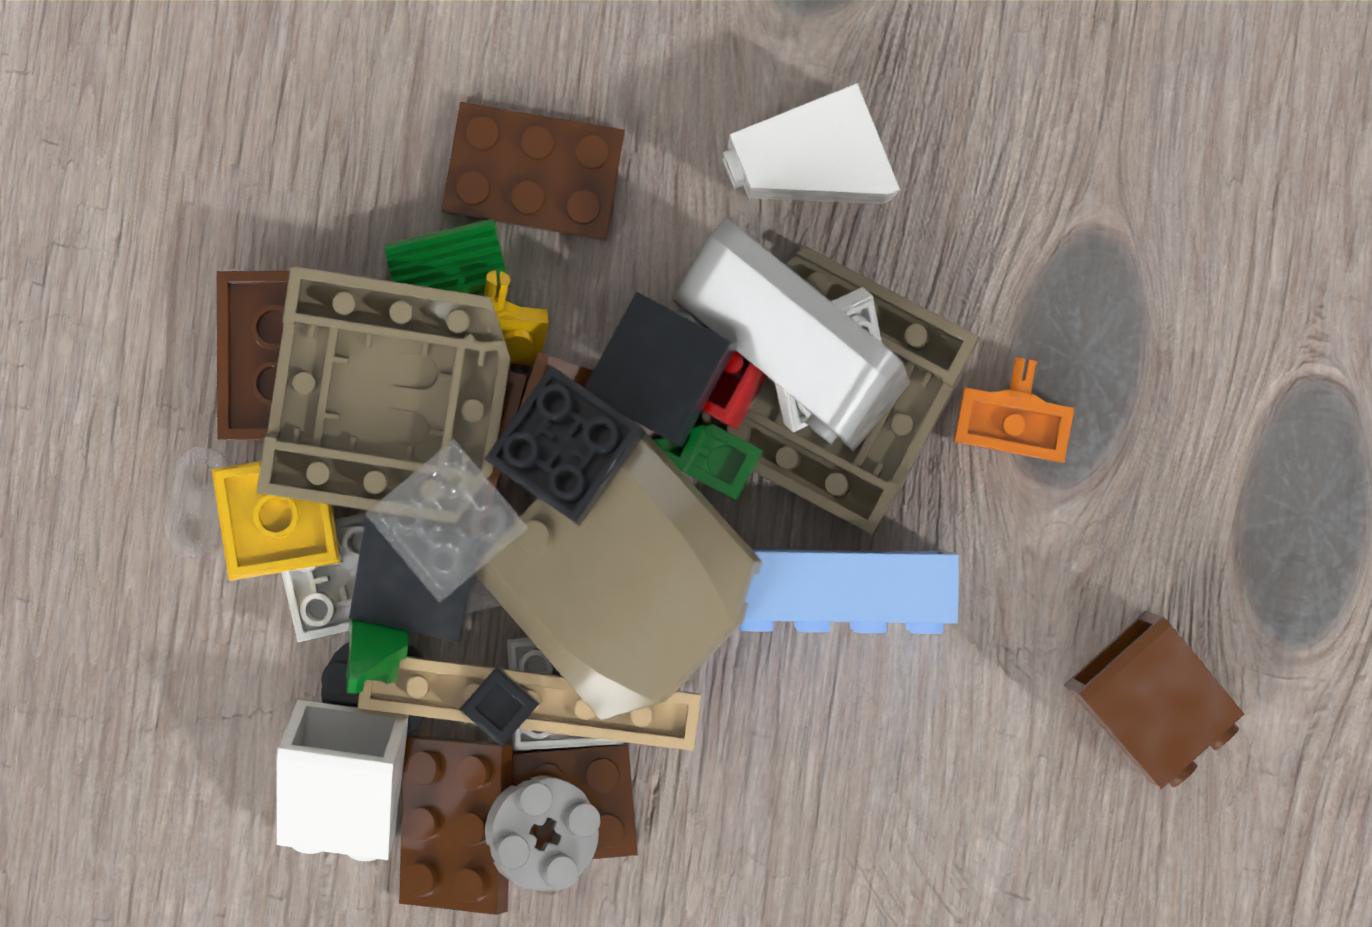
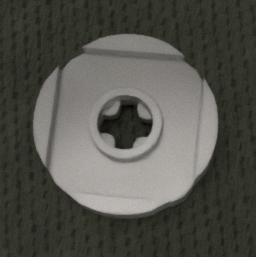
[485,775,601,891]

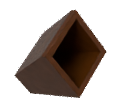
[1064,611,1244,789]

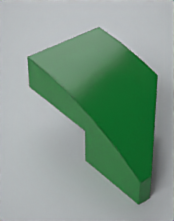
[654,424,763,501]
[346,619,408,694]

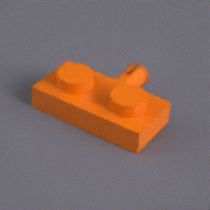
[953,357,1075,463]

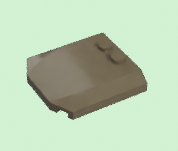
[702,246,980,536]
[256,266,510,524]
[476,417,762,721]

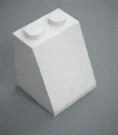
[722,84,900,204]
[277,700,409,861]

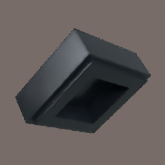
[459,666,540,747]

